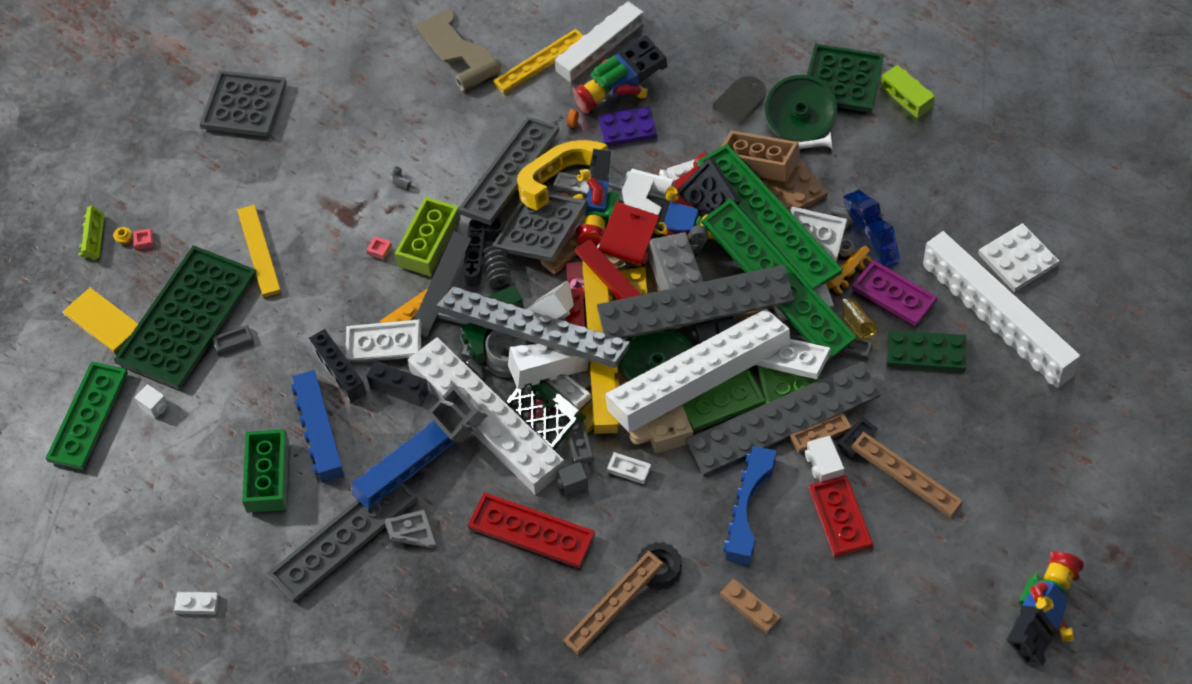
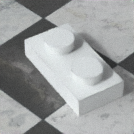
[607,452,651,484]
[174,592,219,615]

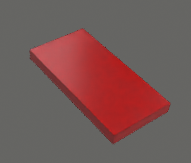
[808,475,874,558]

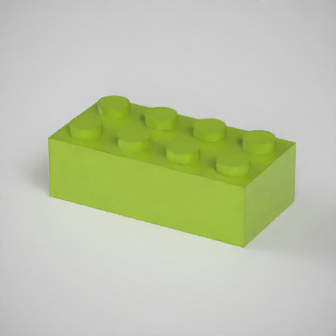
[394,197,461,276]

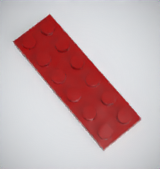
[467,492,595,569]

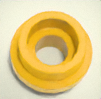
[113,227,132,245]

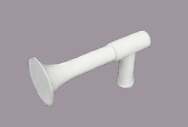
[798,133,833,151]

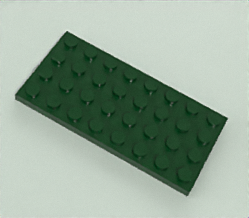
[113,245,257,390]

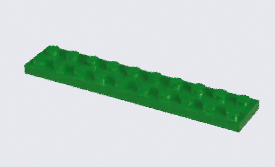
[697,144,843,290]
[701,198,856,363]

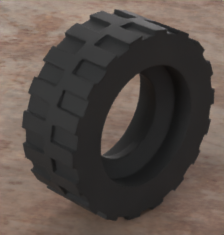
[636,542,682,590]

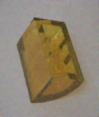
[842,298,878,340]

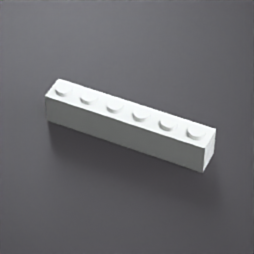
[555,1,644,82]

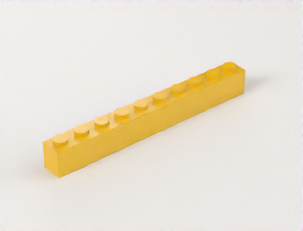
[582,254,621,434]

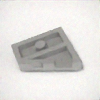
[385,510,436,548]

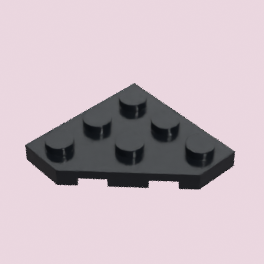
[677,158,742,211]

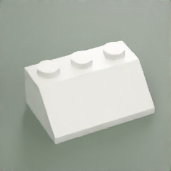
[524,281,574,320]

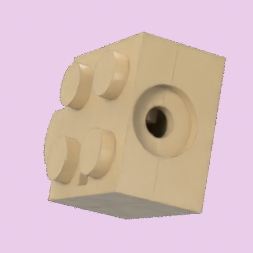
[630,405,693,454]

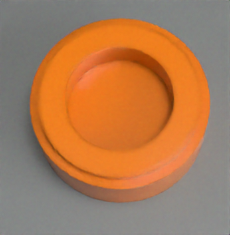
[567,109,579,128]

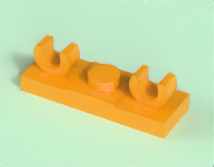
[826,245,872,295]

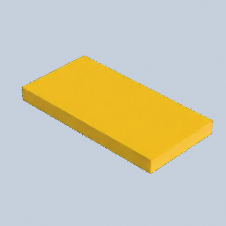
[62,287,138,354]

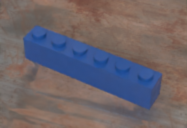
[291,370,344,482]
[352,421,456,510]

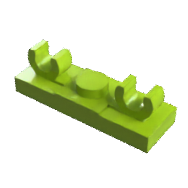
[78,205,105,260]

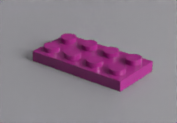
[852,260,937,327]

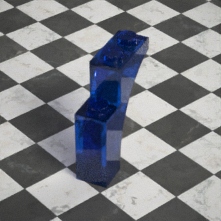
[843,190,900,266]

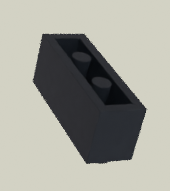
[366,361,429,407]

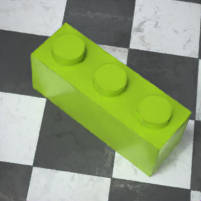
[880,65,935,118]

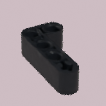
[463,218,504,287]

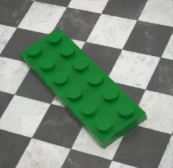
[45,361,128,470]

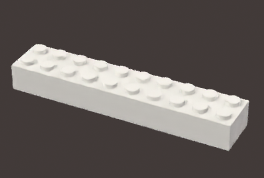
[923,231,1080,389]
[605,309,790,433]
[407,337,565,495]

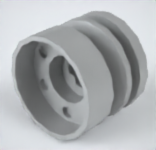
[486,330,526,378]

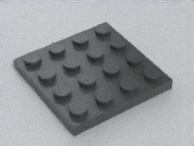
[199,70,287,137]
[492,194,587,262]

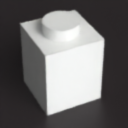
[134,384,168,419]

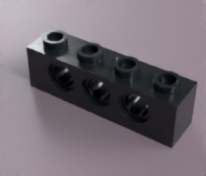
[308,329,367,403]

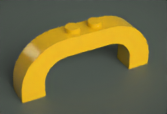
[517,140,608,210]

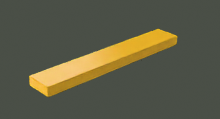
[493,29,583,95]
[237,204,281,298]

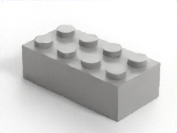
[647,232,703,291]

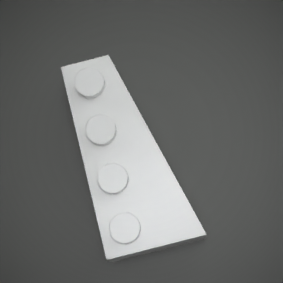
[508,344,589,389]

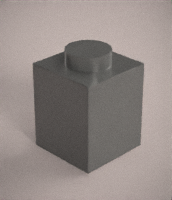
[556,462,588,495]

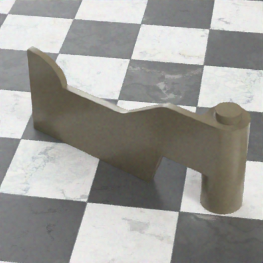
[415,8,502,91]

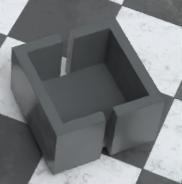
[427,384,488,444]

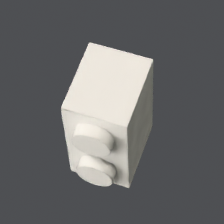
[805,436,844,482]

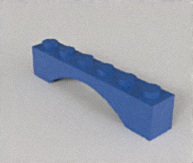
[723,446,776,565]

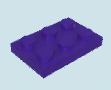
[598,106,657,147]

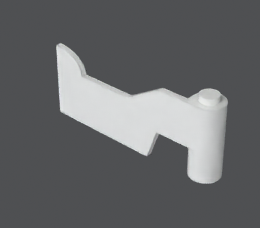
[597,169,675,256]

